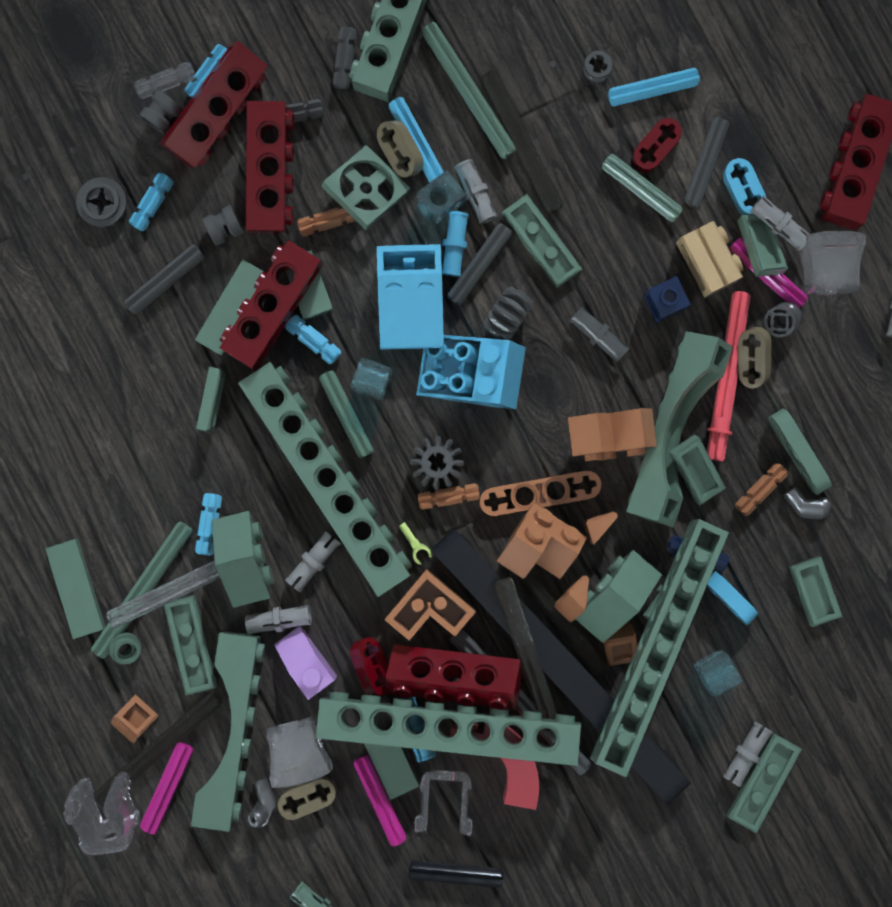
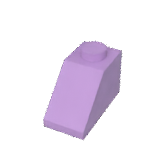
[274,626,337,700]

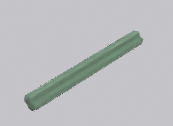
[422,22,516,159]
[91,522,193,658]

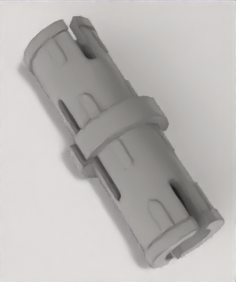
[454,159,498,225]
[750,195,812,252]
[285,531,341,592]
[245,605,312,635]
[723,721,773,787]

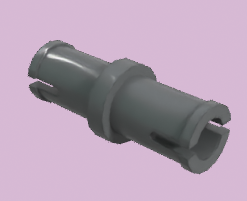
[569,306,630,362]

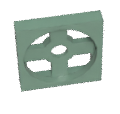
[321,145,411,230]

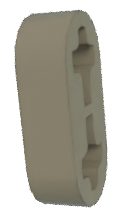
[377,120,424,177]
[738,327,771,389]
[277,776,337,820]

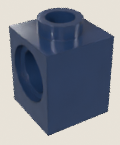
[643,276,691,323]

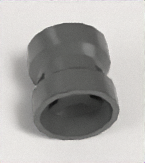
[139,90,183,135]
[202,205,245,247]
[764,302,803,338]

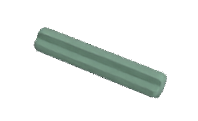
[602,154,683,222]
[319,371,374,458]

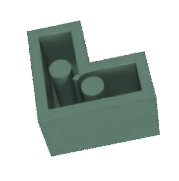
[212,511,274,608]
[576,550,662,643]

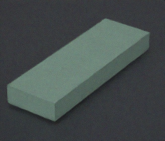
[501,194,582,289]
[195,260,263,357]
[45,539,105,639]
[163,595,218,696]
[726,733,802,834]

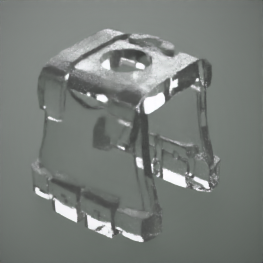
[799,231,866,295]
[266,716,334,788]
[414,770,473,835]
[63,772,140,856]

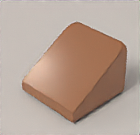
[583,511,618,545]
[554,575,589,622]
[603,623,637,667]
[111,694,159,743]

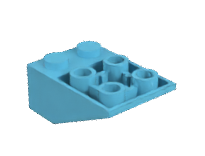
[377,244,444,350]
[416,335,526,409]

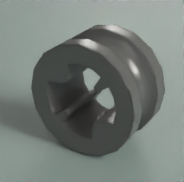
[583,51,613,83]

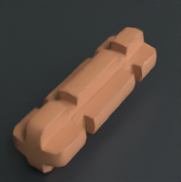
[297,206,356,236]
[735,463,789,516]
[418,483,480,510]

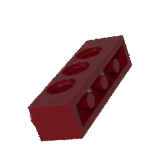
[159,41,268,168]
[819,93,892,231]
[246,101,294,233]
[219,240,323,371]
[385,644,522,710]

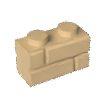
[676,221,743,298]

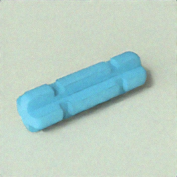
[184,44,227,98]
[129,172,174,231]
[285,315,341,364]
[195,493,222,555]

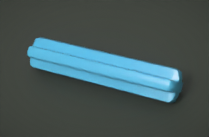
[608,68,700,106]
[389,97,444,184]

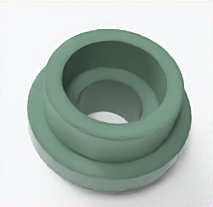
[109,633,142,664]

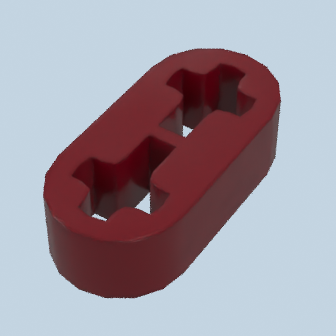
[632,118,682,173]
[350,637,389,697]

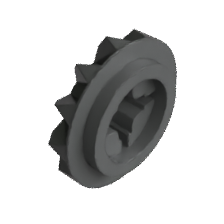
[76,177,128,228]

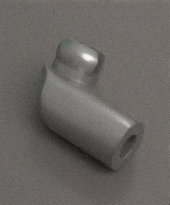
[783,486,832,519]
[248,777,277,828]

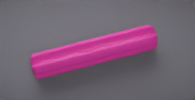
[729,237,808,308]
[140,742,194,834]
[354,754,406,847]

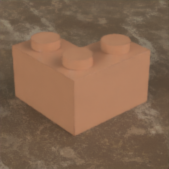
[568,408,657,461]
[497,502,587,579]
[385,569,476,641]

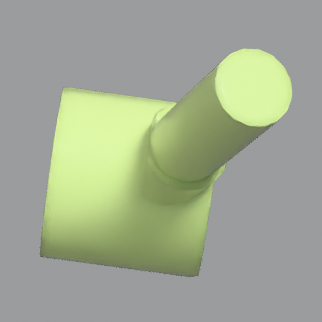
[399,522,432,565]

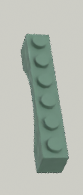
[626,331,733,528]
[191,630,265,832]

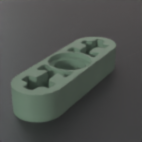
[769,408,832,495]

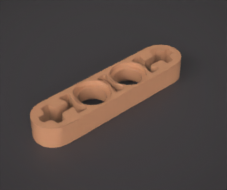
[479,471,601,516]

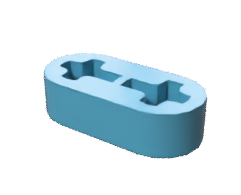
[722,158,766,215]
[707,571,759,625]

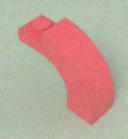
[450,723,539,810]

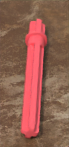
[707,291,751,461]

